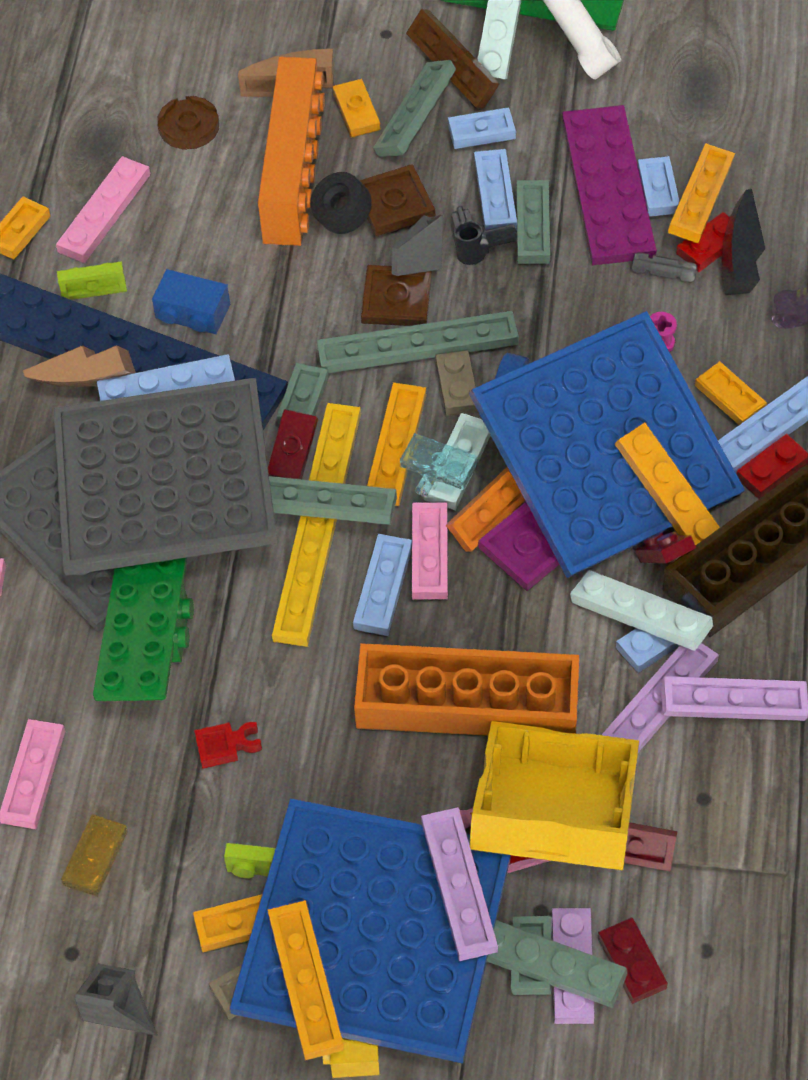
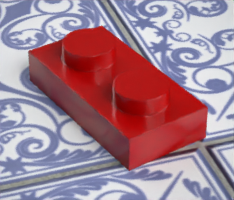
[676,212,730,272]
[736,433,808,499]

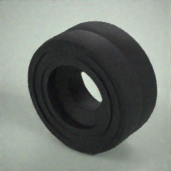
[310,172,372,234]

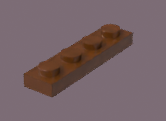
[406,9,500,109]

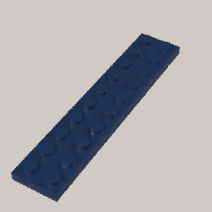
[0,273,288,430]

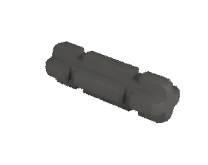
[632,252,697,282]

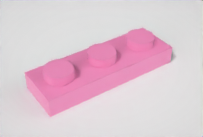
[412,502,448,600]
[0,719,66,829]

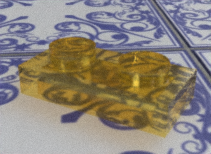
[61,814,128,897]

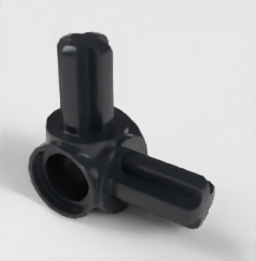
[451,206,517,265]

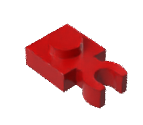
[194,722,262,769]

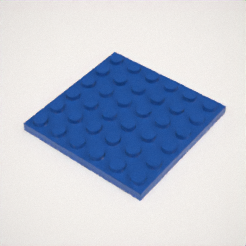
[469,311,745,578]
[230,798,511,1064]

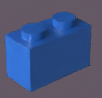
[152,269,230,334]

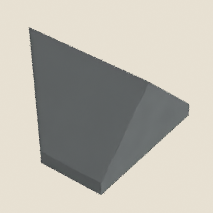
[392,215,443,276]
[75,963,158,1036]

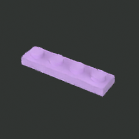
[602,643,719,753]
[661,676,808,721]
[421,807,498,961]

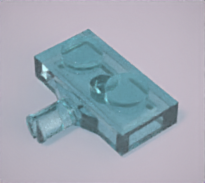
[400,433,478,497]

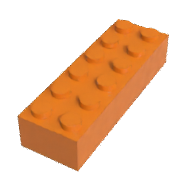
[258,57,325,246]
[354,643,580,736]

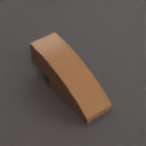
[238,49,335,97]
[23,345,136,387]

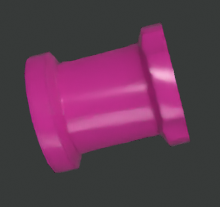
[650,312,677,352]

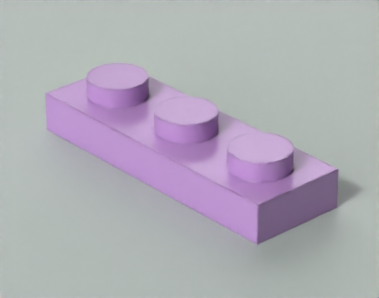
[552,908,594,1024]

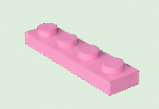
[56,156,150,263]

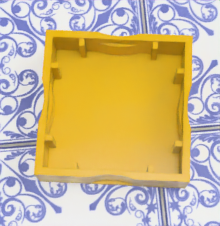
[469,721,639,870]

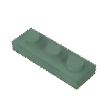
[517,180,550,264]

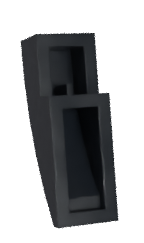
[722,189,766,295]

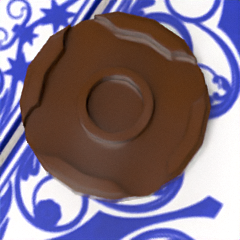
[157,96,219,150]

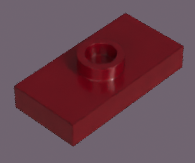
[268,409,318,480]

